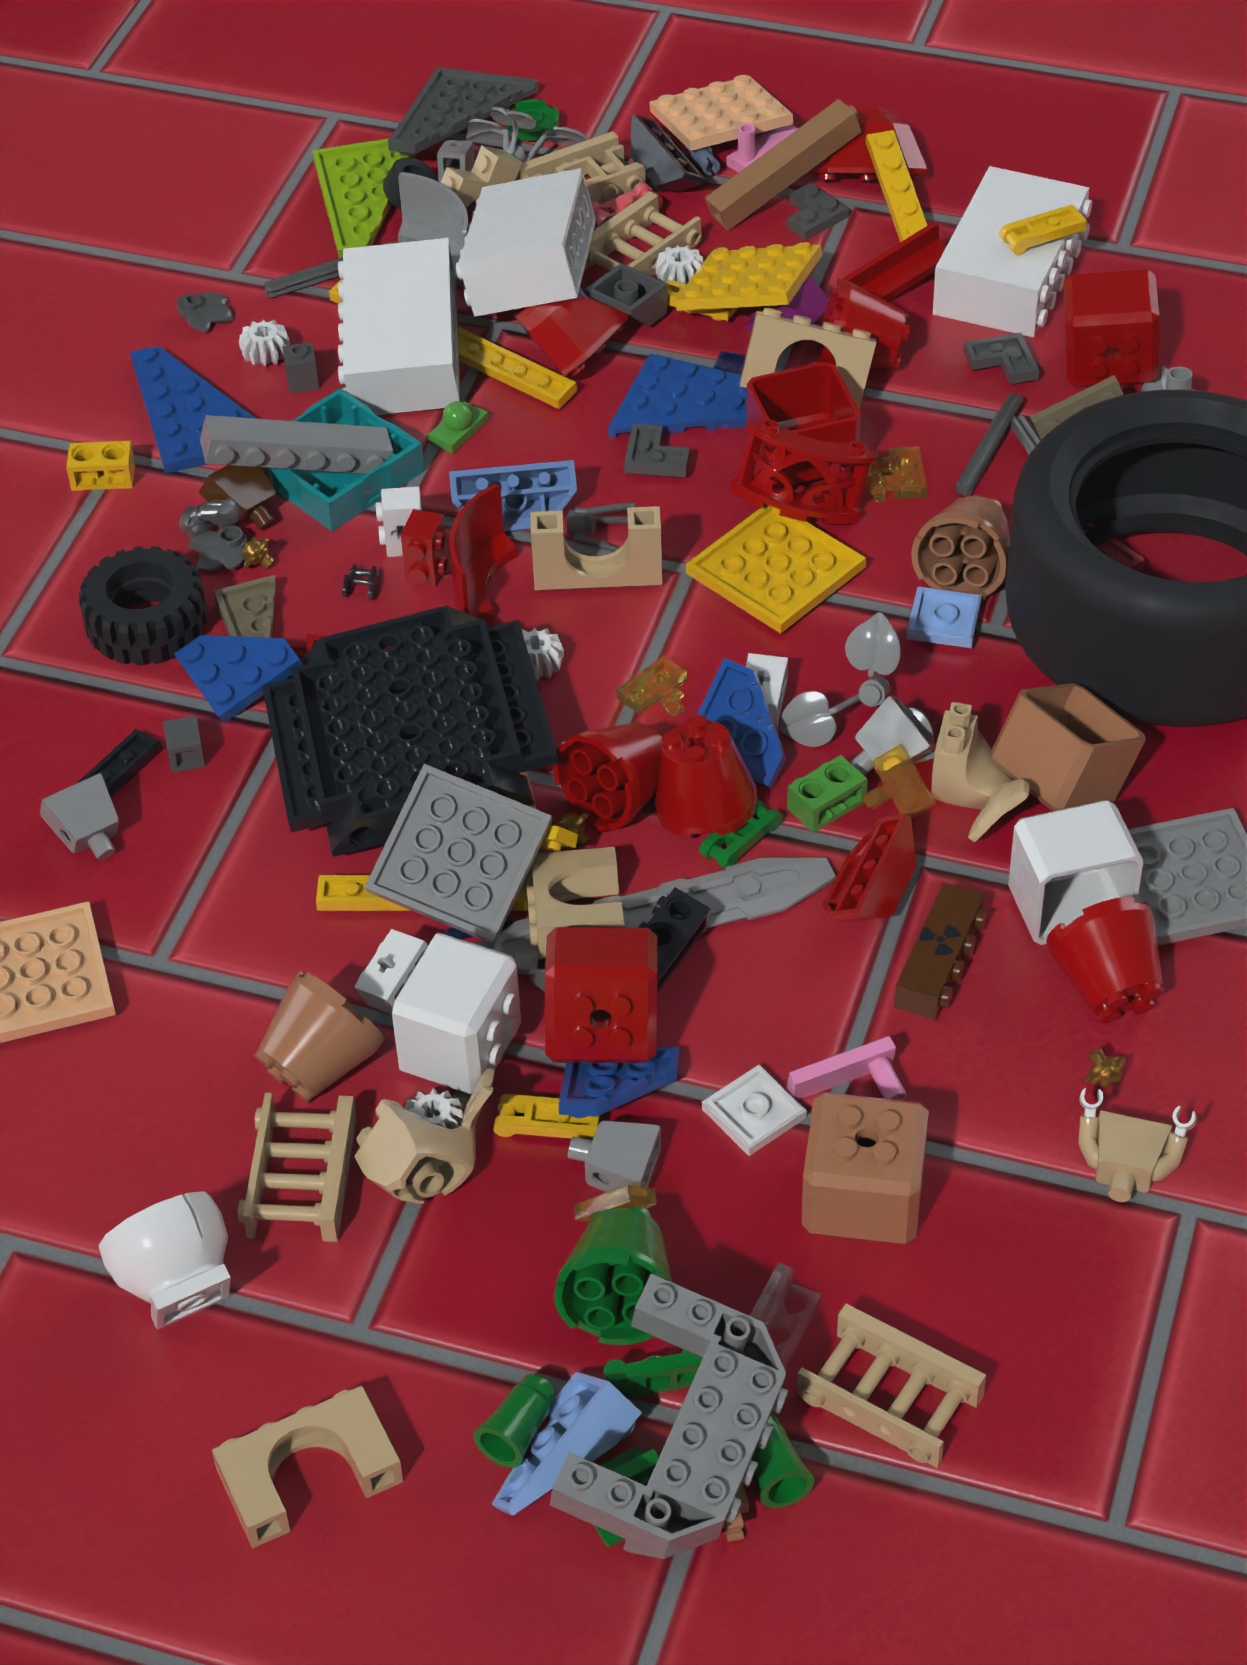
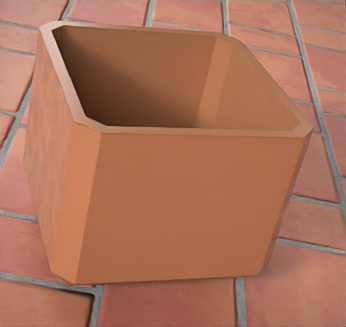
[991,683,1146,811]
[802,1092,929,1244]

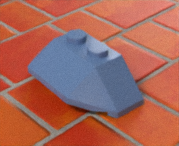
[449,460,577,532]

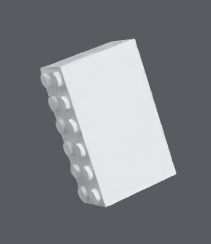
[933,166,1092,338]
[456,168,596,317]
[338,238,460,415]

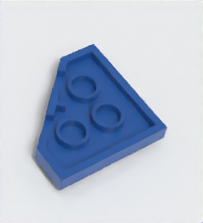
[174,635,303,723]
[697,658,786,789]
[559,1047,679,1118]

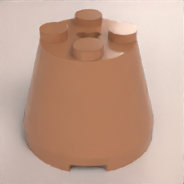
[911,496,1009,600]
[254,971,385,1103]

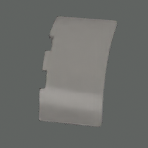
[398,172,469,287]

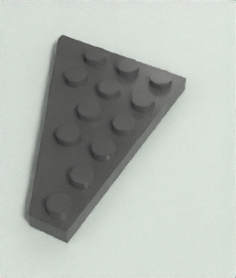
[388,67,538,155]

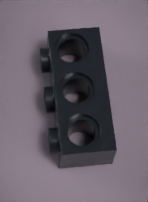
[638,887,711,994]

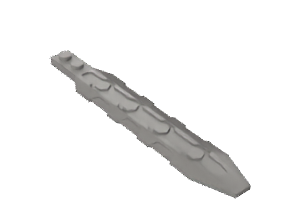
[473,858,836,975]

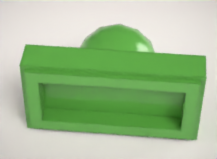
[428,401,489,454]

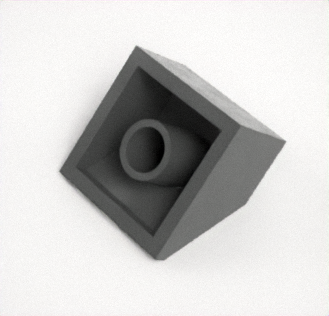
[585,263,668,326]

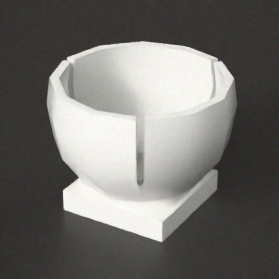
[98,1191,231,1330]

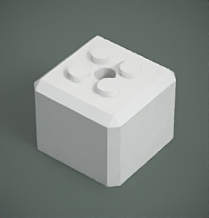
[1008,800,1143,945]
[392,933,521,1094]

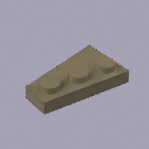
[213,575,276,638]

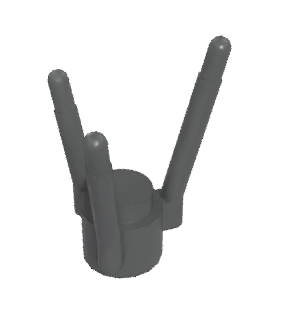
[566,502,636,552]

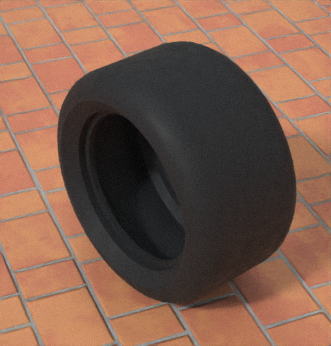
[1005,390,1247,727]

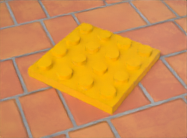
[675,242,822,311]
[686,504,866,634]

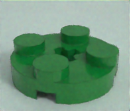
[505,99,559,143]

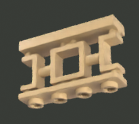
[515,131,646,204]

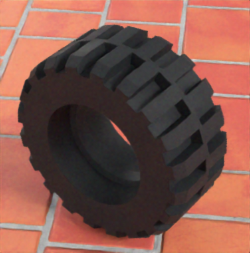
[79,546,208,665]

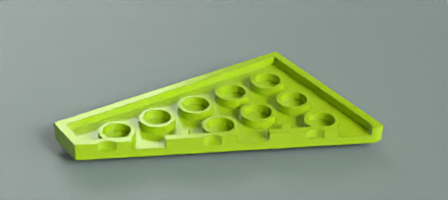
[312,138,417,258]

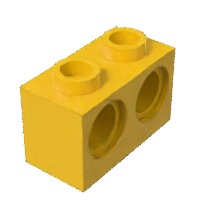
[66,440,135,491]

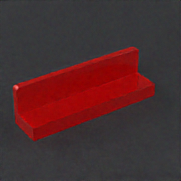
[843,221,947,301]

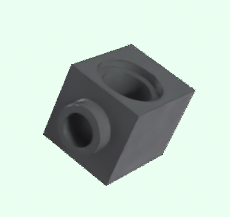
[282,343,319,393]
[163,716,205,773]

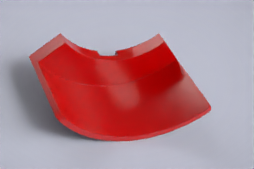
[449,484,518,622]

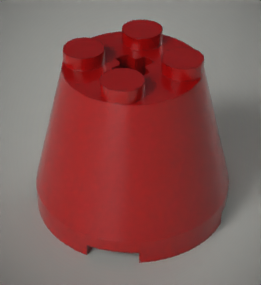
[816,278,910,369]
[655,715,757,839]
[553,721,662,832]
[1046,896,1164,1023]

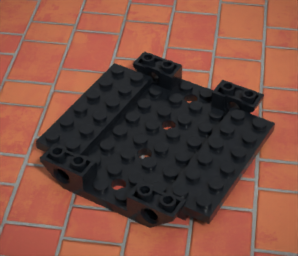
[262,605,559,857]

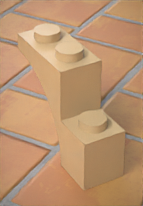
[441,145,522,208]

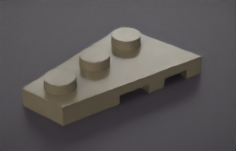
[1030,375,1124,440]

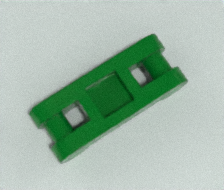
[699,799,783,869]
[604,1349,703,1399]

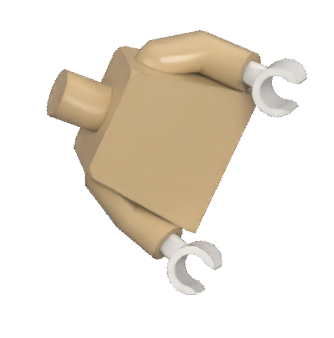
[1078,1088,1197,1202]

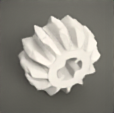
[655,245,704,284]
[239,319,290,367]
[522,626,564,682]
[405,1088,464,1129]

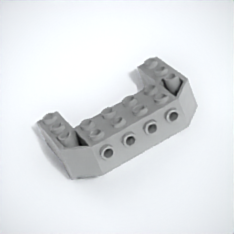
[549,1274,789,1559]

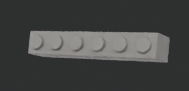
[200,415,393,474]

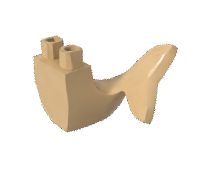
[931,702,1029,842]
[354,1067,495,1204]

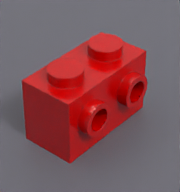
[401,509,449,587]

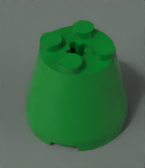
[554,1207,673,1345]

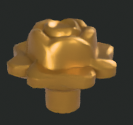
[241,537,274,569]
[556,811,590,847]
[1084,1048,1126,1088]

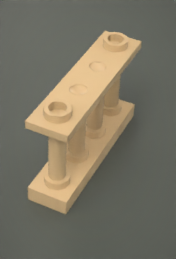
[584,191,702,276]
[238,1093,357,1242]
[797,1304,986,1468]

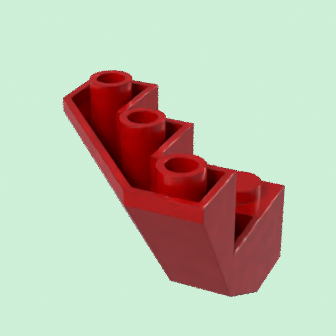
[808,108,928,181]
[514,294,629,377]

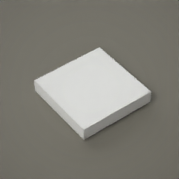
[702,1065,807,1156]

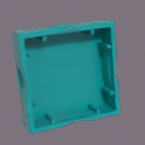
[261,388,425,532]

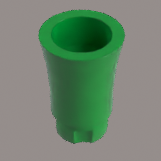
[473,1374,556,1468]
[752,1415,815,1508]

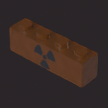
[895,882,988,1020]

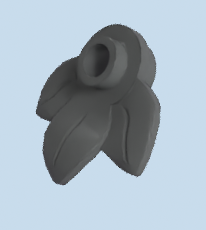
[177,292,233,333]
[188,525,247,572]

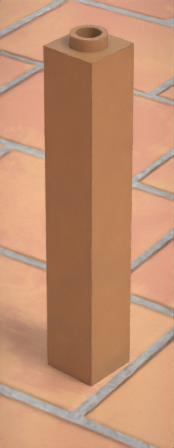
[705,99,861,231]

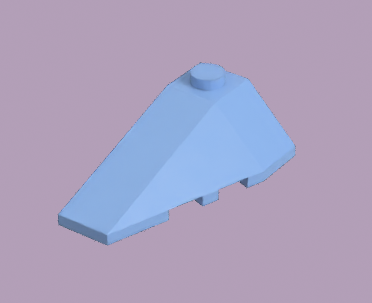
[492,1372,642,1516]

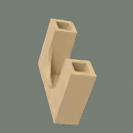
[739,308,876,409]
[530,506,662,590]
[526,847,624,959]
[212,1386,403,1549]

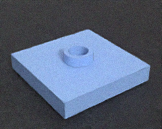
[907,587,982,648]

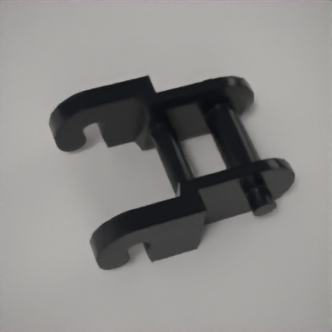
[342,564,379,600]

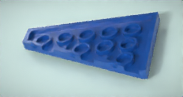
[130,346,256,474]
[608,353,747,438]

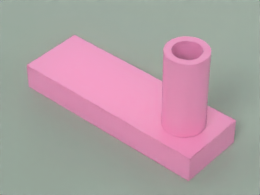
[727,123,798,173]
[786,1036,907,1101]

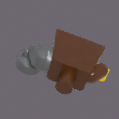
[179,465,276,538]

